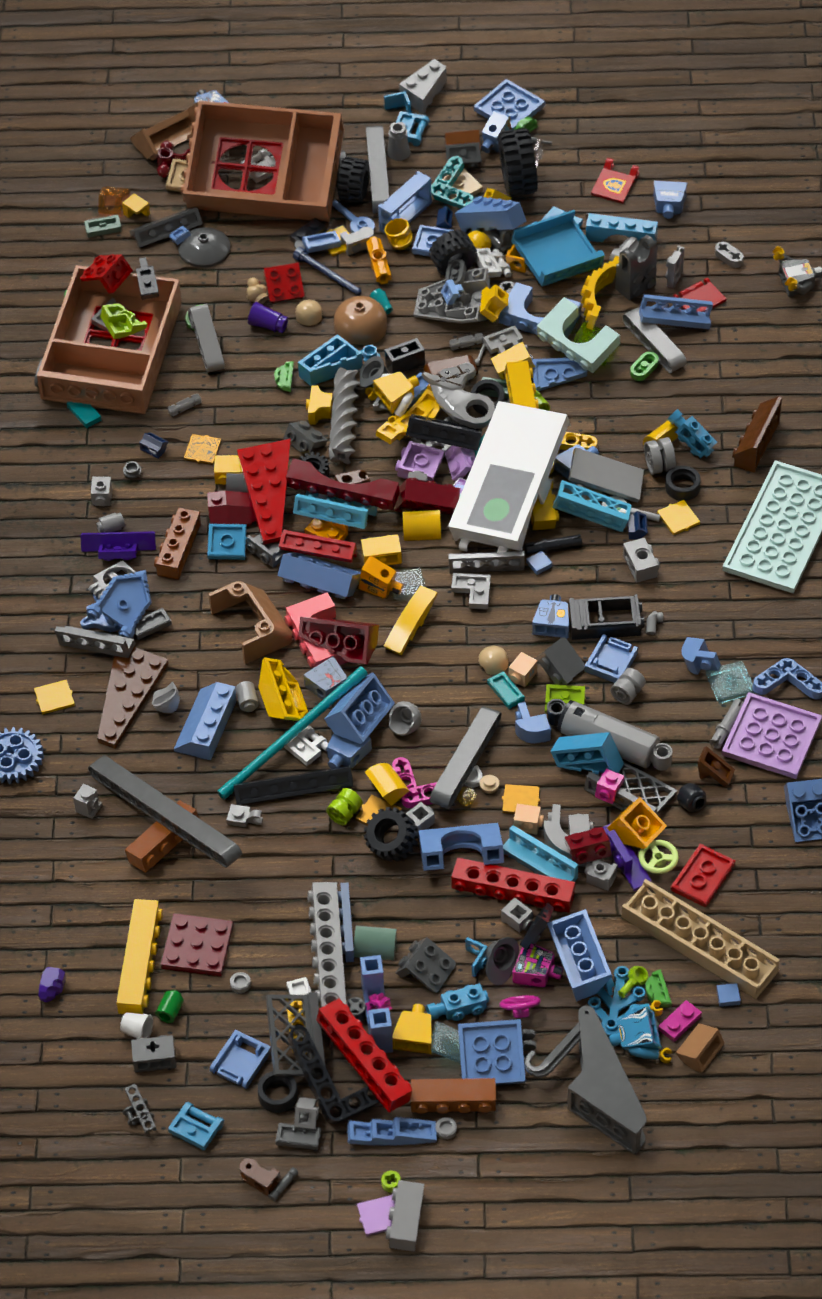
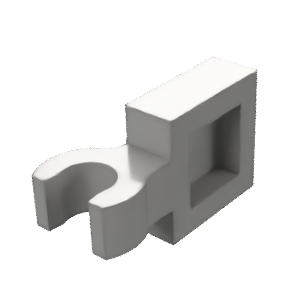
[226,804,263,827]

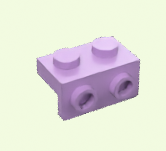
[445,446,476,481]

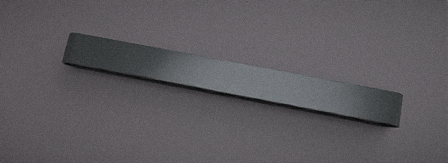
[88,755,242,868]

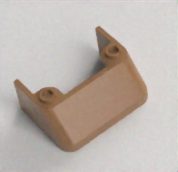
[130,101,199,161]
[208,581,293,664]

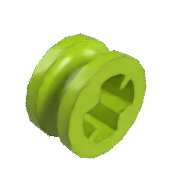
[381,1170,401,1193]

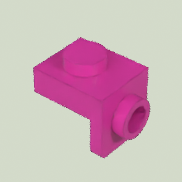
[595,769,624,804]

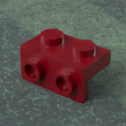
[564,827,612,865]

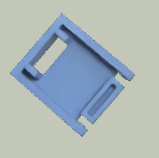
[585,634,639,683]
[210,1030,271,1089]

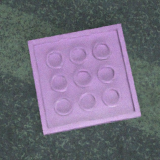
[722,692,822,779]

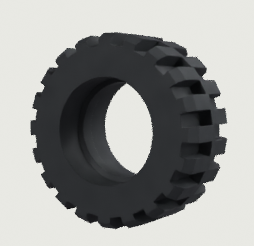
[498,128,538,197]

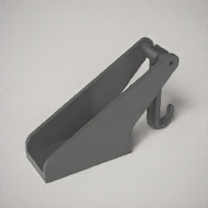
[525,1005,646,1155]

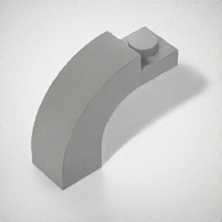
[544,804,589,867]

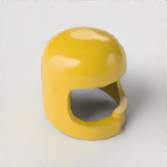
[385,218,413,250]

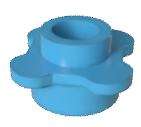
[360,345,380,362]

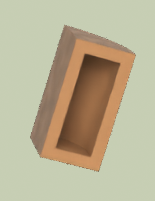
[676,1023,725,1073]

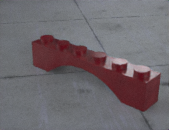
[286,458,400,510]

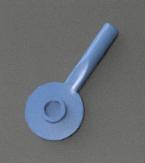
[332,200,374,233]

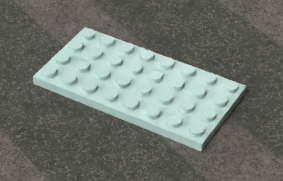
[722,460,822,594]

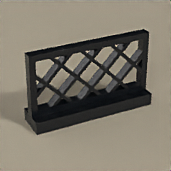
[406,414,483,451]

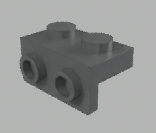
[445,142,482,167]
[283,421,328,455]

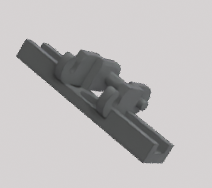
[123,1084,156,1134]

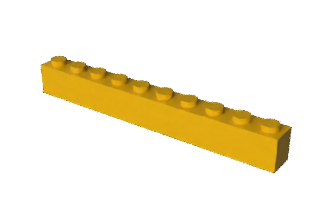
[505,361,559,530]

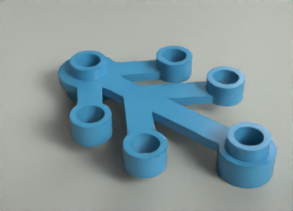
[588,966,645,1037]

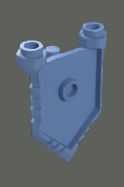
[87,570,152,638]

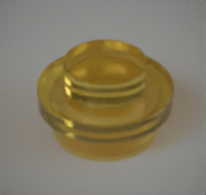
[456,787,476,806]

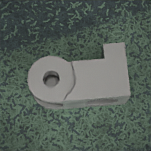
[340,227,374,255]

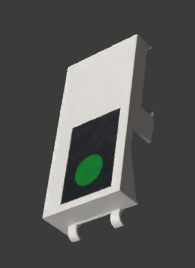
[448,401,571,553]

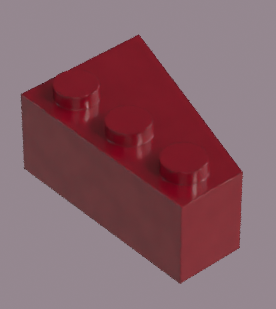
[395,478,460,515]

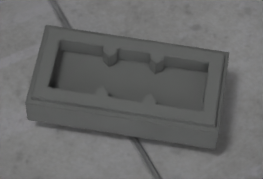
[134,608,172,640]
[275,1123,321,1150]

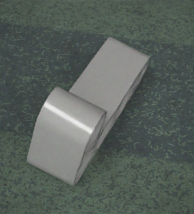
[188,303,225,373]

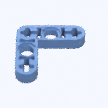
[752,658,822,699]

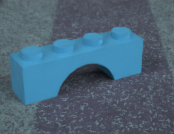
[586,213,658,248]

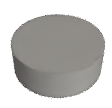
[230,972,251,993]
[435,1117,457,1140]

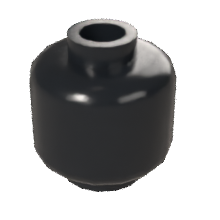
[677,783,707,812]

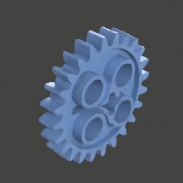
[0,727,44,784]

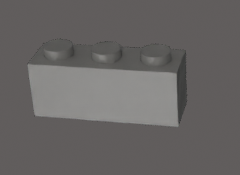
[386,1180,424,1252]

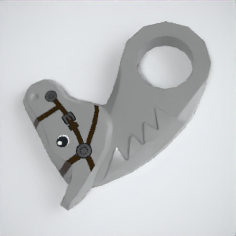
[422,363,495,429]

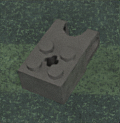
[615,235,657,301]

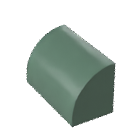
[354,926,397,961]

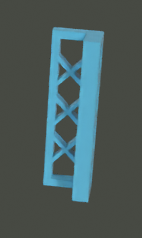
[552,480,632,532]
[503,825,578,882]

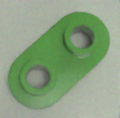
[630,352,659,381]

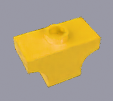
[480,284,509,322]
[306,385,333,425]

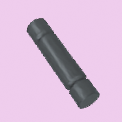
[268,1167,299,1201]

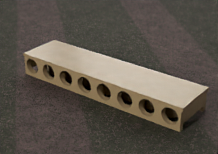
[621,879,780,999]

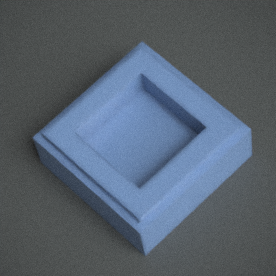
[169,226,191,245]
[526,551,552,575]
[716,983,740,1007]

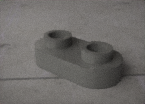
[445,259,466,285]

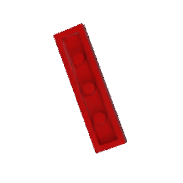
[279,530,358,563]

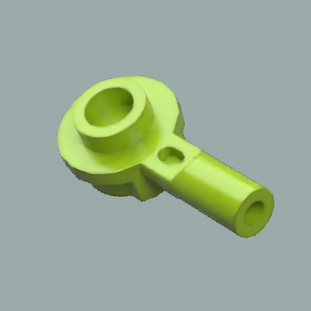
[618,966,648,998]

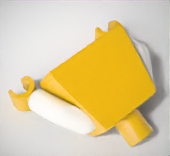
[365,372,420,423]

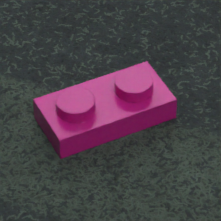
[658,1000,702,1042]

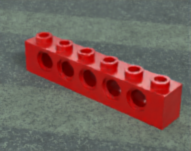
[451,857,575,913]
[316,998,413,1113]

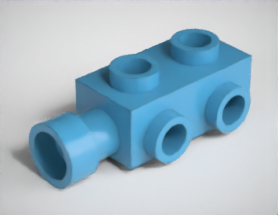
[667,409,717,458]
[426,983,489,1021]

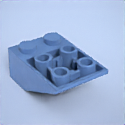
[784,779,822,842]

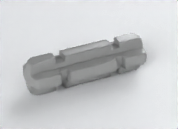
[449,333,483,350]
[168,393,202,416]

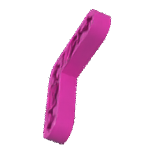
[392,757,437,808]

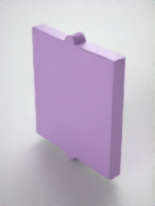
[357,1195,395,1236]

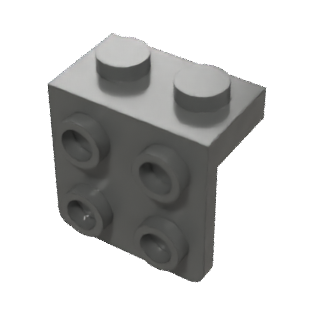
[536,637,585,685]
[396,937,456,993]

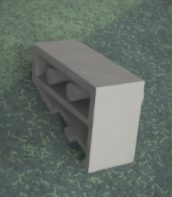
[399,59,447,115]

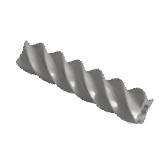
[329,368,360,464]

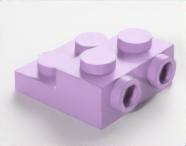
[395,441,444,481]

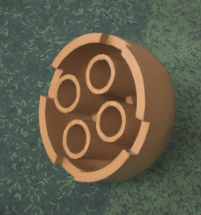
[334,296,387,347]

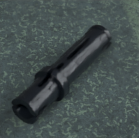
[525,534,582,555]

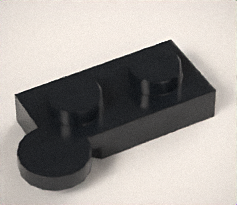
[290,218,327,250]

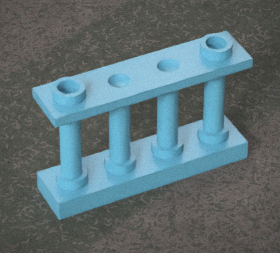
[293,491,378,529]

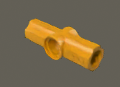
[366,236,392,284]

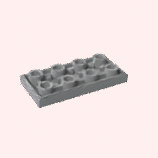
[569,447,644,503]

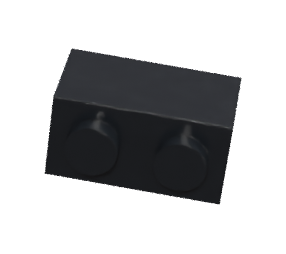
[385,338,425,374]

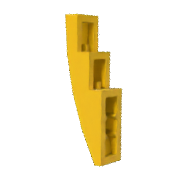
[384,585,438,655]

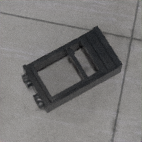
[569,594,644,640]

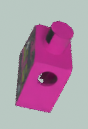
[512,944,564,987]

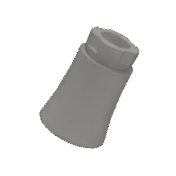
[387,122,411,161]

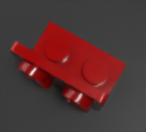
[80,254,133,294]
[263,262,304,303]

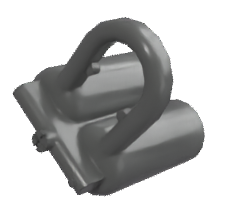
[483,228,515,252]

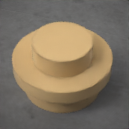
[480,775,499,794]

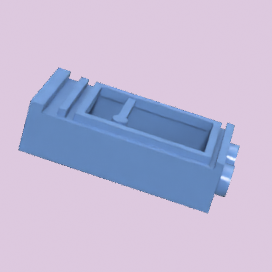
[378,171,432,234]

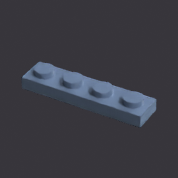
[337,883,354,962]

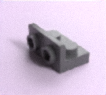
[246,533,289,568]

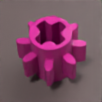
[365,993,392,1014]

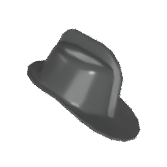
[360,356,388,387]
[486,937,519,985]

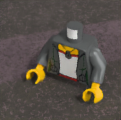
[772,246,822,297]

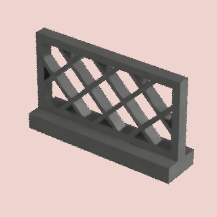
[584,761,678,815]
[266,992,325,1079]

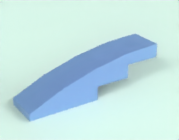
[347,1117,437,1145]

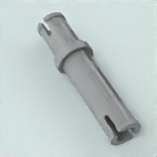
[709,699,744,749]

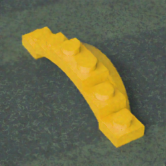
[580,255,619,330]
[375,384,441,445]

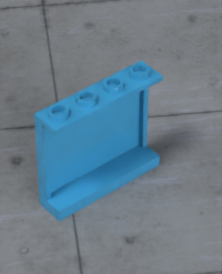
[511,210,605,286]

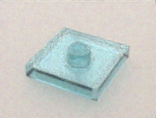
[706,661,755,703]

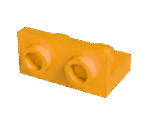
[305,518,348,540]

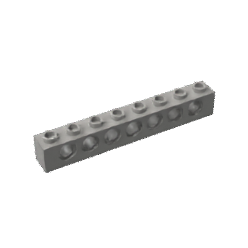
[308,882,346,1028]

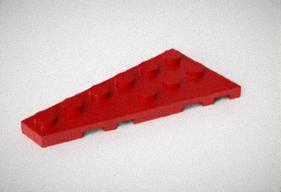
[237,439,291,545]

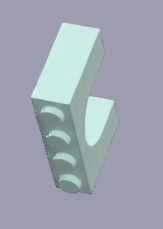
[537,297,620,373]

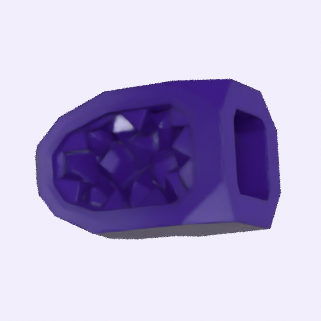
[38,967,66,1003]

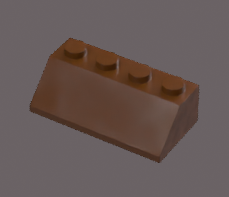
[732,396,782,473]

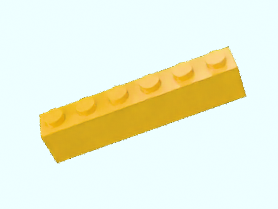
[116,899,163,1015]

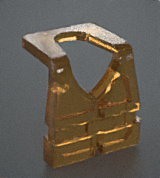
[98,186,130,215]

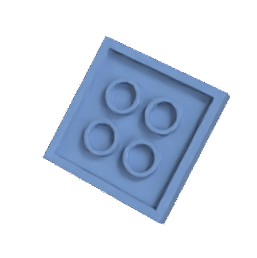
[474,79,545,130]
[458,1019,526,1085]

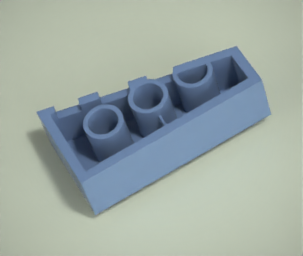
[454,196,527,232]

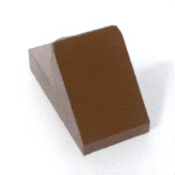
[697,746,735,786]

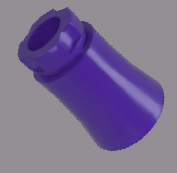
[248,301,289,333]

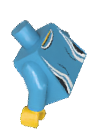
[609,1000,672,1063]

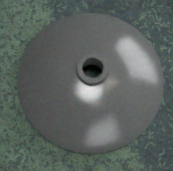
[178,227,230,268]

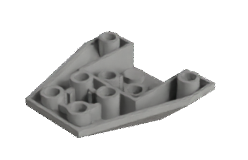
[413,267,491,323]

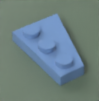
[532,358,587,391]

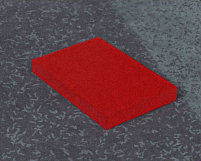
[670,844,735,908]

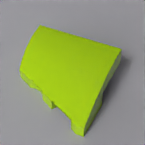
[100,303,147,339]

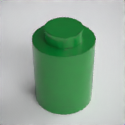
[155,990,184,1023]

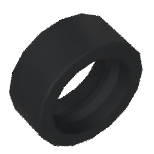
[471,379,505,415]
[665,466,701,501]
[257,1071,298,1113]

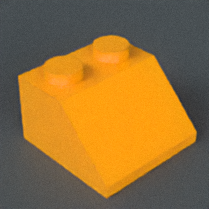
[607,797,667,849]

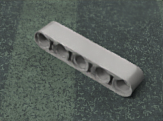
[622,307,687,373]

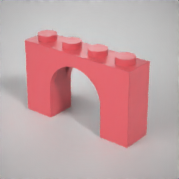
[284,592,348,668]

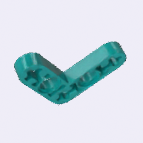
[431,156,474,209]

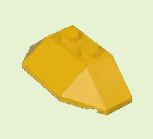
[258,657,308,721]

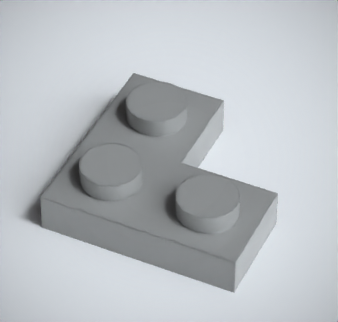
[451,573,491,609]

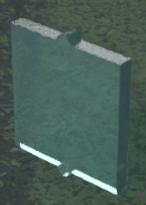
[392,568,425,599]
[431,1021,461,1064]

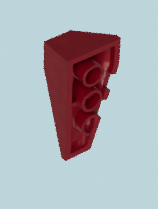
[207,490,256,526]
[299,617,379,664]

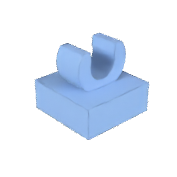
[441,279,464,305]

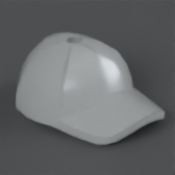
[152,682,180,713]

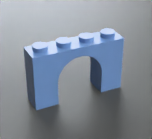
[499,282,581,338]
[418,823,504,871]
[360,955,393,1053]

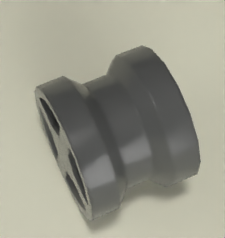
[346,997,366,1022]

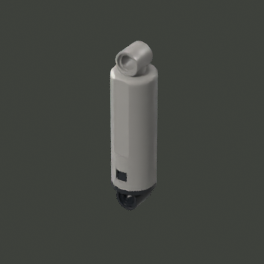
[547,699,673,770]

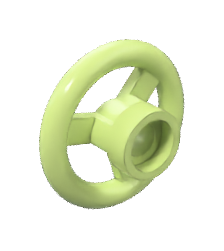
[638,840,679,874]

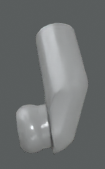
[646,611,663,635]

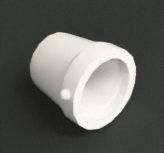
[120,1012,153,1039]

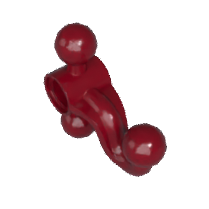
[157,141,191,178]

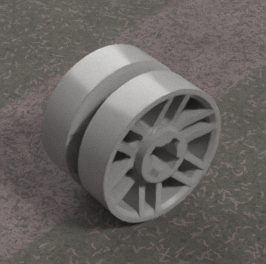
[644,437,676,475]

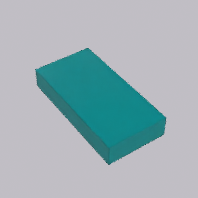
[67,401,102,428]
[487,671,525,709]

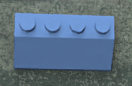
[277,552,361,599]
[324,673,395,744]
[174,682,237,760]
[547,909,612,1001]

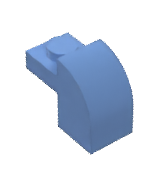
[681,637,721,675]
[515,702,551,743]

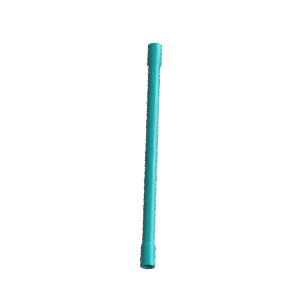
[217,666,368,800]

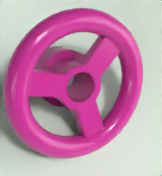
[499,995,541,1018]

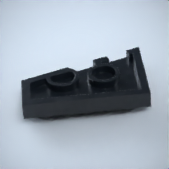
[519,903,554,949]

